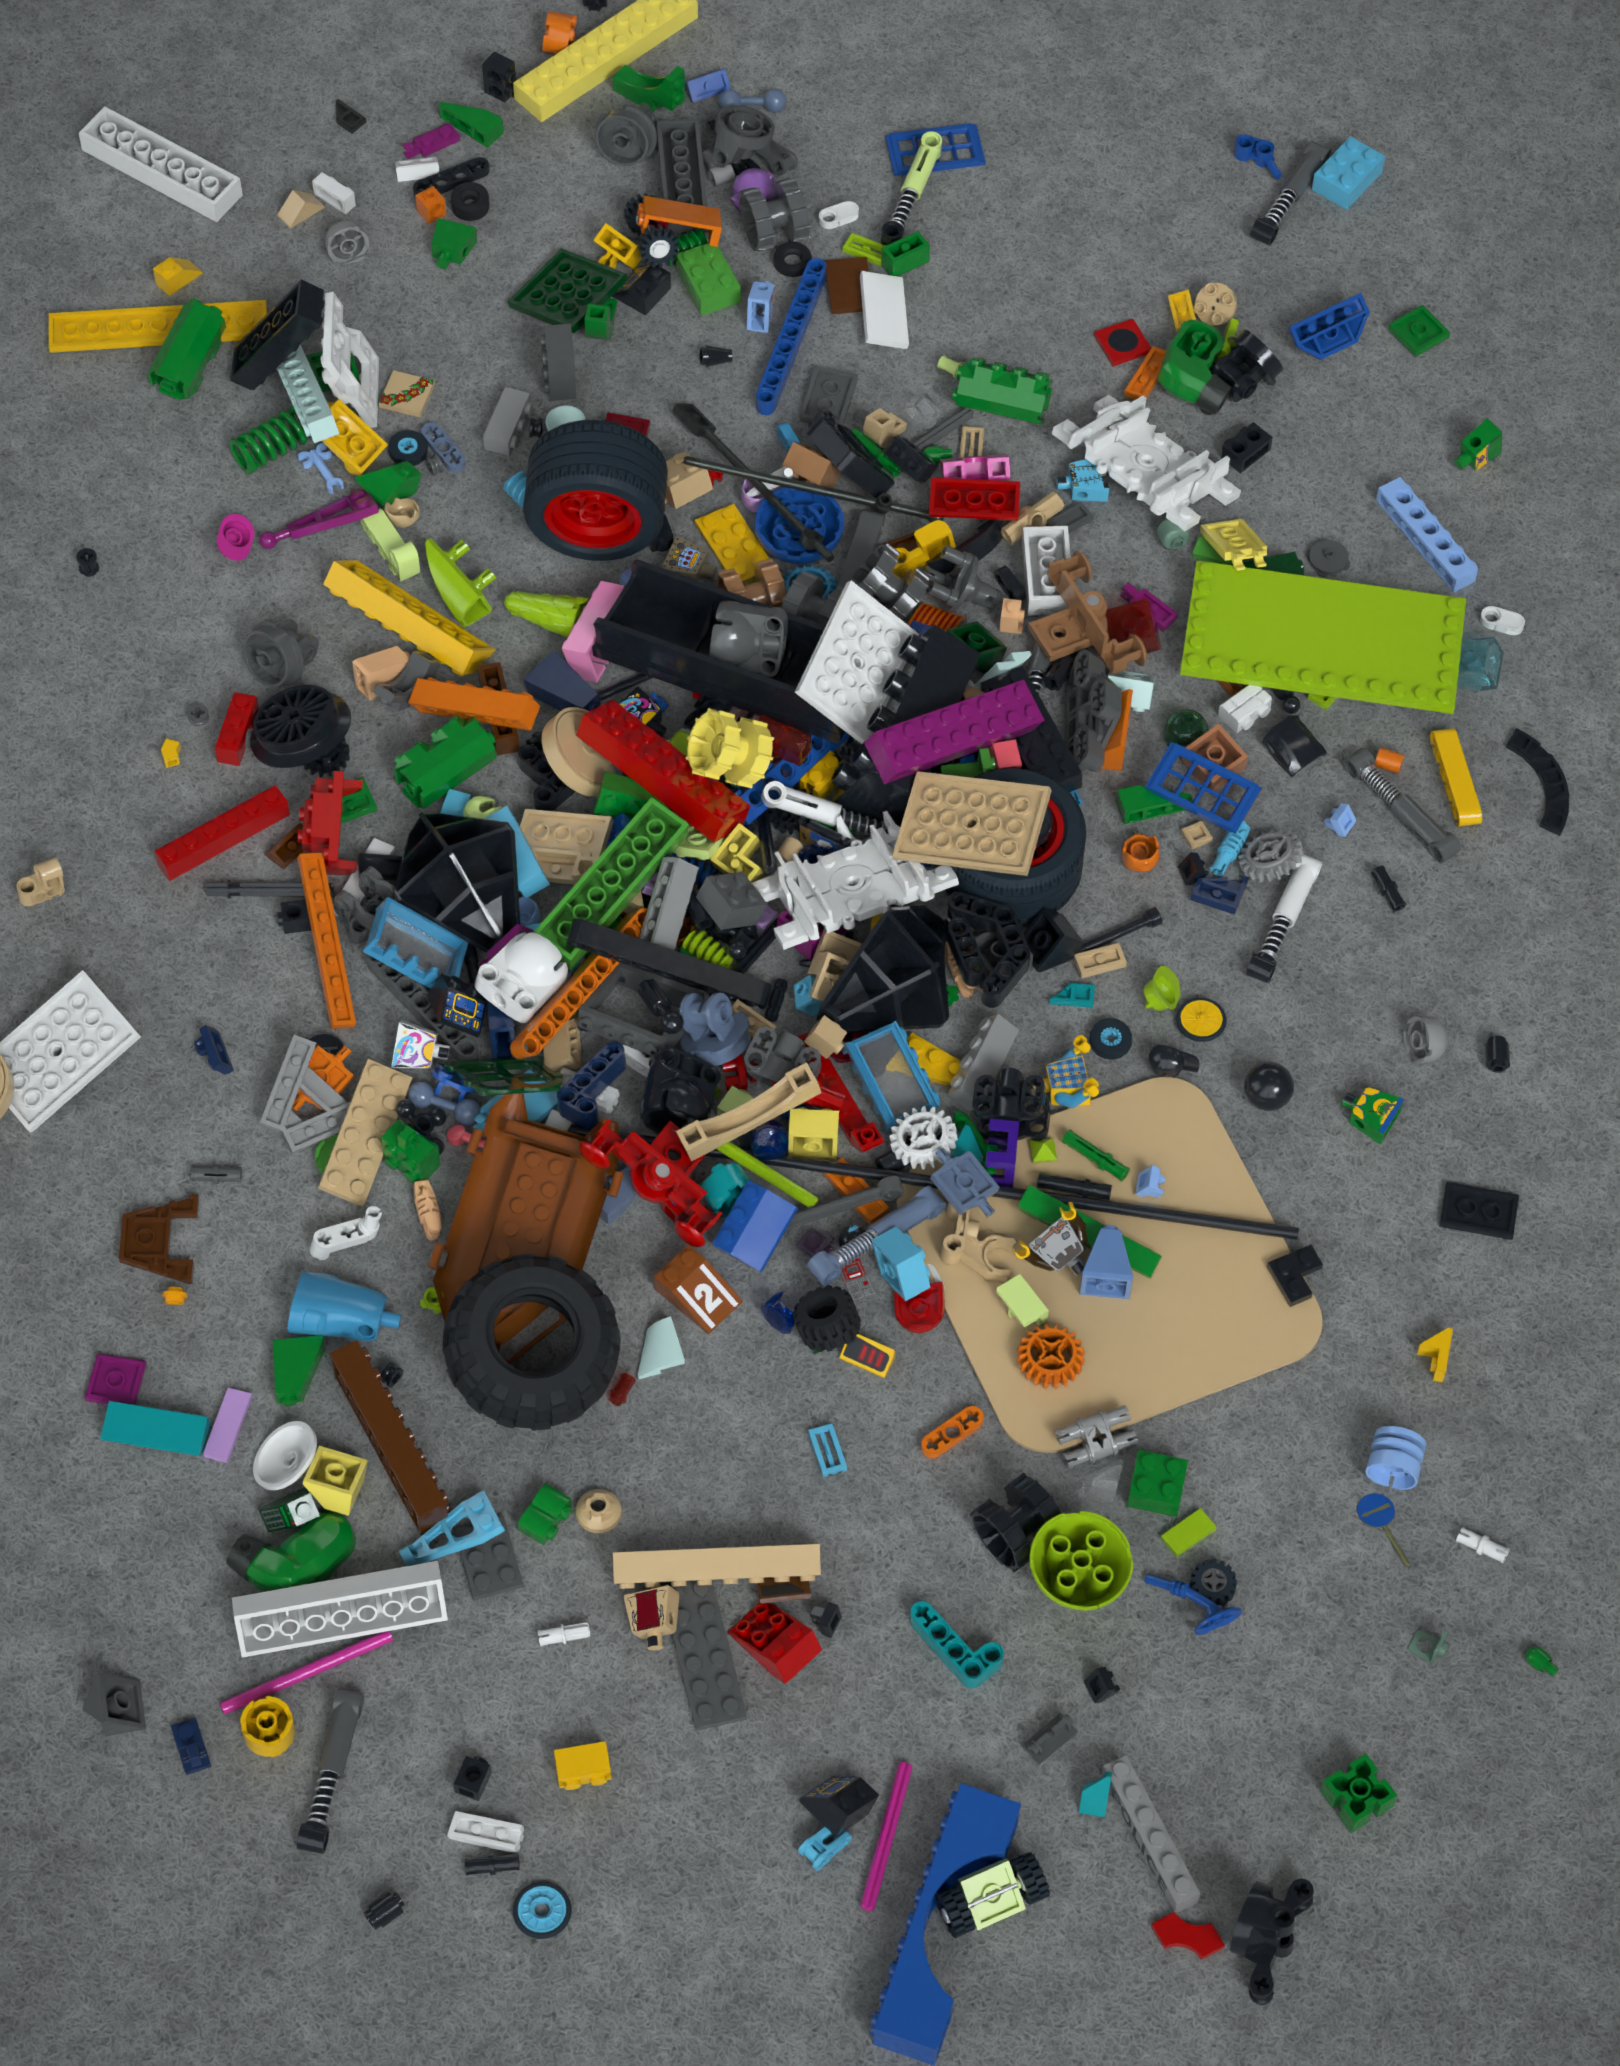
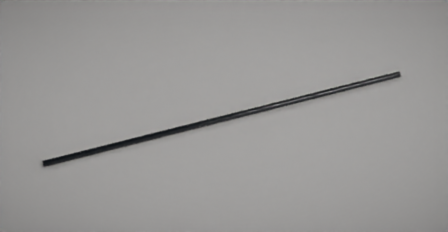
[570,1125,1299,1240]

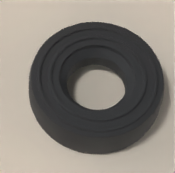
[773,242,812,277]

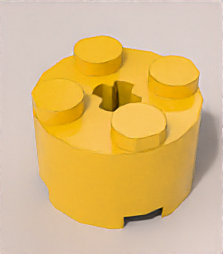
[240,1696,296,1757]

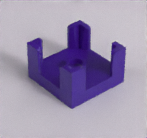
[986,1119,1019,1187]

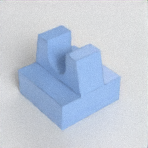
[1324,803,1356,837]
[1135,1165,1166,1198]

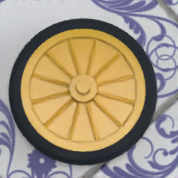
[1176,997,1227,1042]

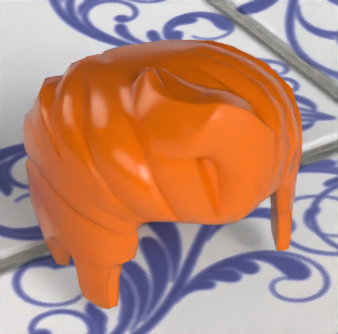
[1121,833,1160,872]

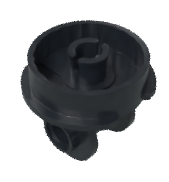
[1211,329,1283,402]

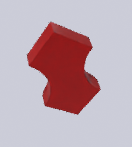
[1151,1912,1225,1960]

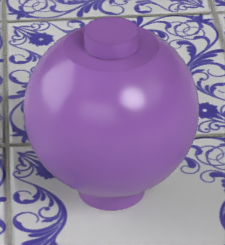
[730,168,775,212]

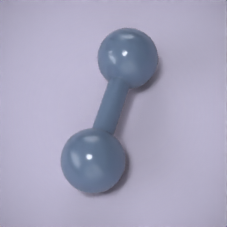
[718,89,786,113]
[407,1082,481,1126]

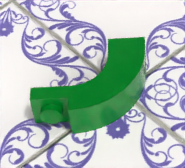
[585,298,617,340]

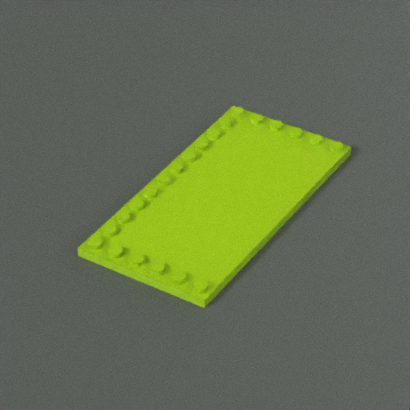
[1180,561,1466,714]

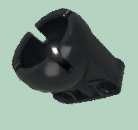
[640,1047,721,1134]

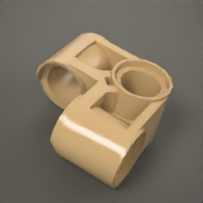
[16,857,65,906]

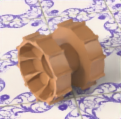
[716,558,787,608]

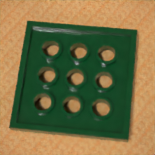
[508,248,628,333]

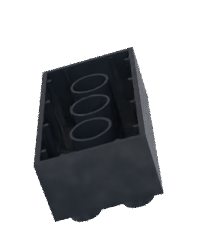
[830,625,980,823]

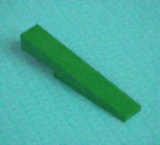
[1018,1185,1162,1279]

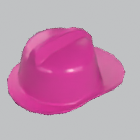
[217,514,254,561]

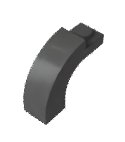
[373,651,441,711]

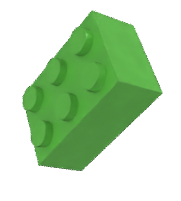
[676,243,741,316]

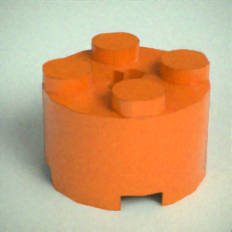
[542,11,577,55]

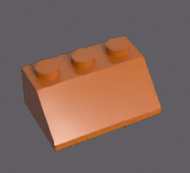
[1101,689,1133,771]

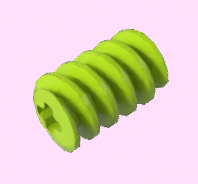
[681,930,733,969]

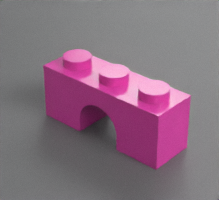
[940,454,1011,480]

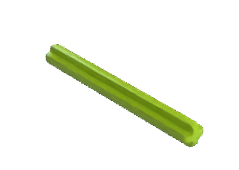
[716,1142,818,1207]

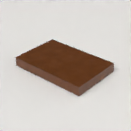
[824,257,869,314]

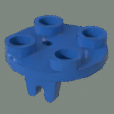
[431,1064,476,1103]

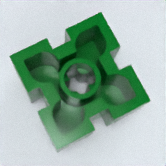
[1320,1754,1398,1834]

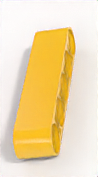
[1430,728,1482,827]

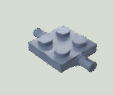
[930,1147,1000,1217]

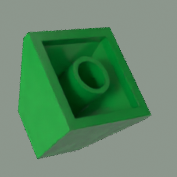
[355,461,421,507]

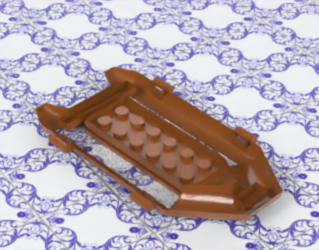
[428,1093,624,1364]

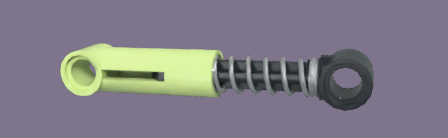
[881,131,942,246]

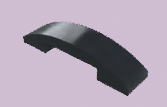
[926,519,1003,573]

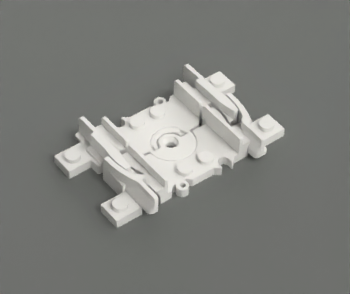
[1052,395,1241,531]
[752,811,959,950]

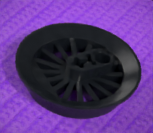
[250,685,351,768]

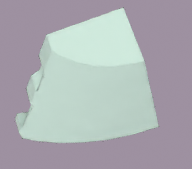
[638,1316,685,1379]

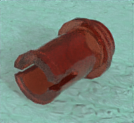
[608,1373,636,1406]

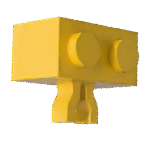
[593,223,642,269]

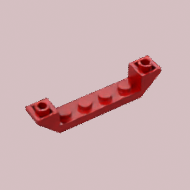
[798,1031,884,1153]

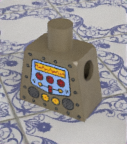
[661,536,717,581]

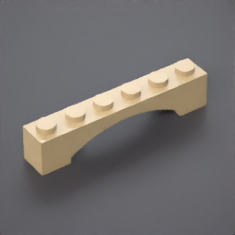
[676,1062,822,1162]

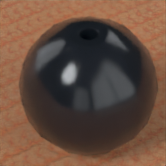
[1244,1062,1294,1111]

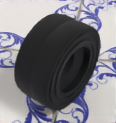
[451,182,490,221]

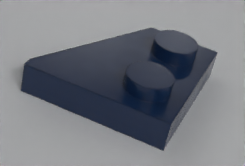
[1190,876,1249,915]

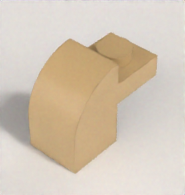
[863,408,907,448]

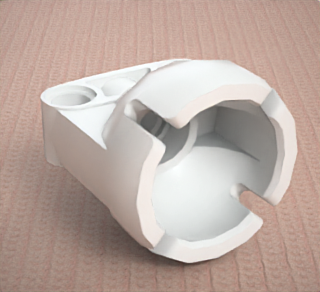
[475,932,568,1023]

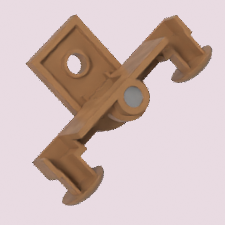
[1028,551,1147,675]

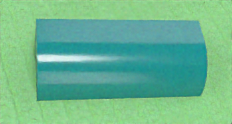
[100,1401,211,1456]

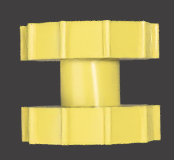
[686,708,774,788]

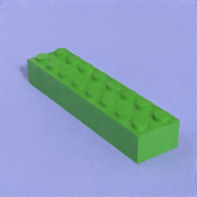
[533,797,689,971]

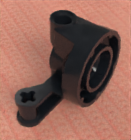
[1230,1878,1314,2005]

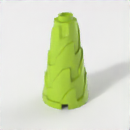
[504,590,590,638]

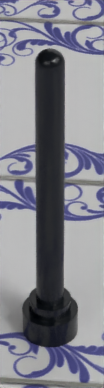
[1071,907,1163,960]

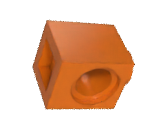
[415,186,446,224]

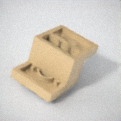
[807,929,862,1002]

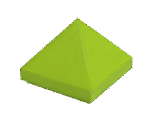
[1029,1138,1057,1163]

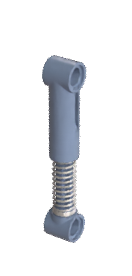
[807,1186,947,1286]

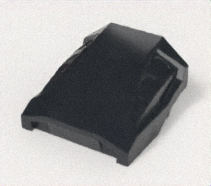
[1263,715,1327,777]

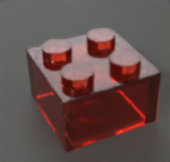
[1105,598,1162,653]

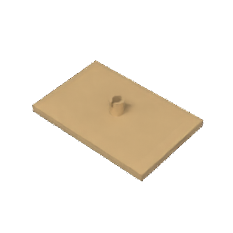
[892,771,1052,876]

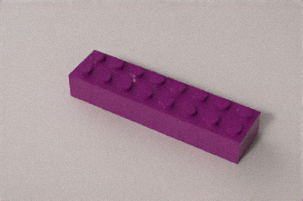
[864,680,1045,784]

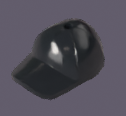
[1149,1045,1200,1077]

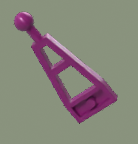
[259,489,379,549]

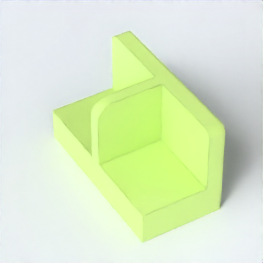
[996,1274,1049,1327]

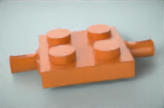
[292,1045,355,1113]

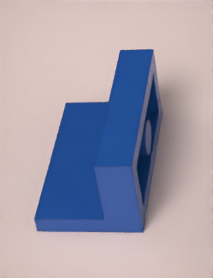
[685,69,731,102]

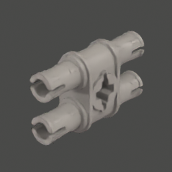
[1054,1405,1138,1469]

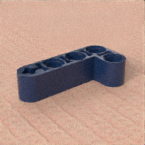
[557,1042,626,1129]

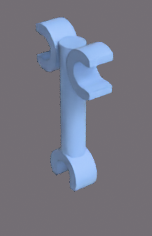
[298,443,344,494]

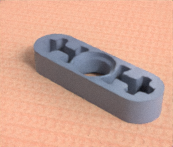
[421,422,466,473]

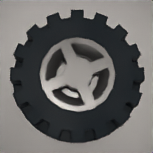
[1190,1559,1237,1607]

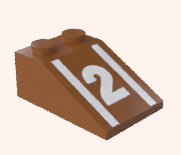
[654,1245,743,1335]

